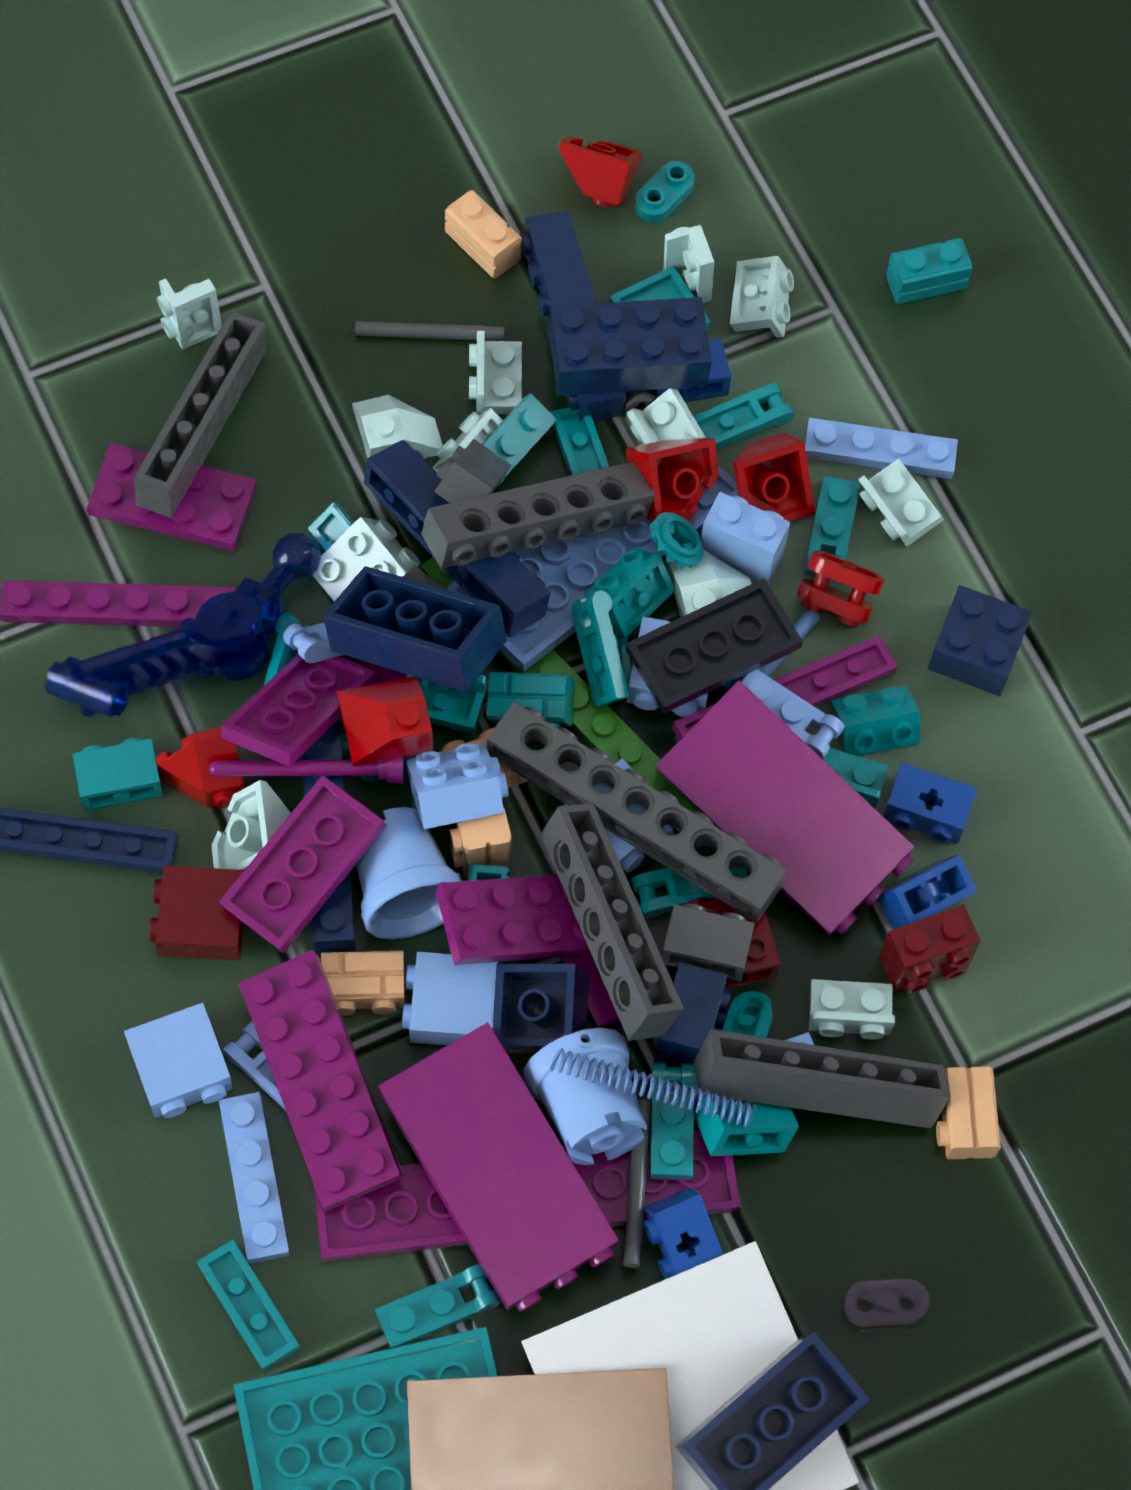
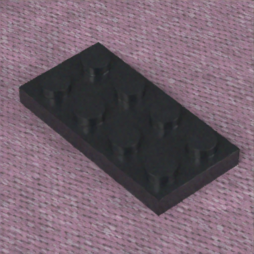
[626,578,803,714]

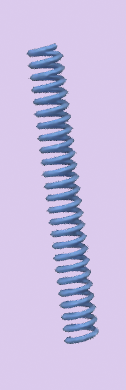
[550,1048,757,1127]

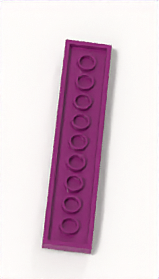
[314,1130,741,1262]

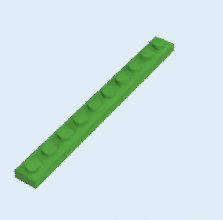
[421,557,696,835]

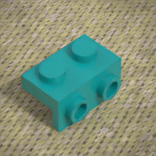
[406,674,486,734]
[831,686,921,756]

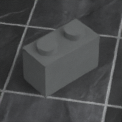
[434,439,512,503]
[662,903,754,982]

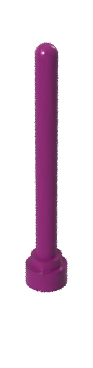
[209,757,403,783]

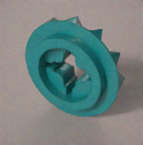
[650,512,704,569]

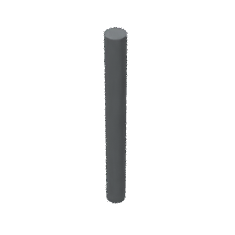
[355,321,504,341]
[623,1100,652,1268]

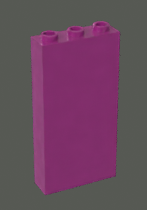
[655,681,915,937]
[378,1022,619,1312]

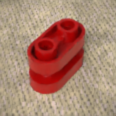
[796,550,885,627]

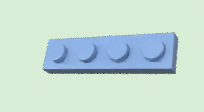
[805,418,958,479]
[219,1092,290,1264]

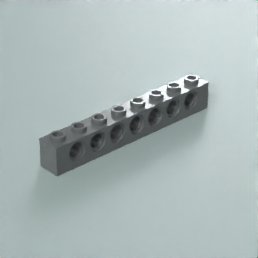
[487,702,787,923]

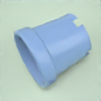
[356,807,461,940]
[523,1027,647,1165]

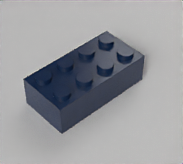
[549,297,712,396]
[323,566,507,692]
[675,1331,870,1490]

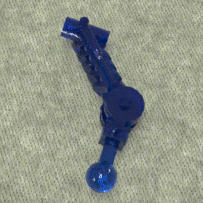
[44,533,321,717]

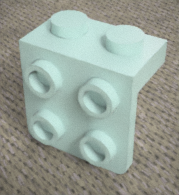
[311,517,420,602]

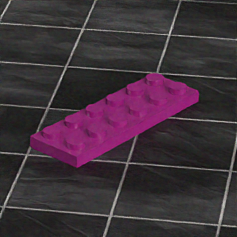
[238,950,404,1211]

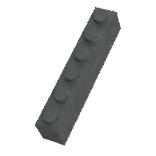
[134,311,266,518]
[694,1029,950,1128]

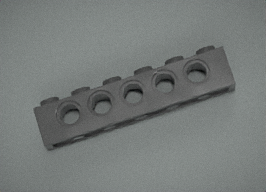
[421,461,655,569]
[541,803,684,1041]

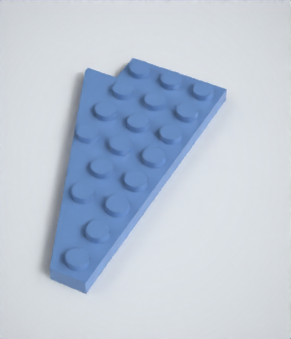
[446,466,738,672]

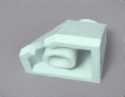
[352,395,443,458]
[665,550,751,618]
[211,780,291,870]

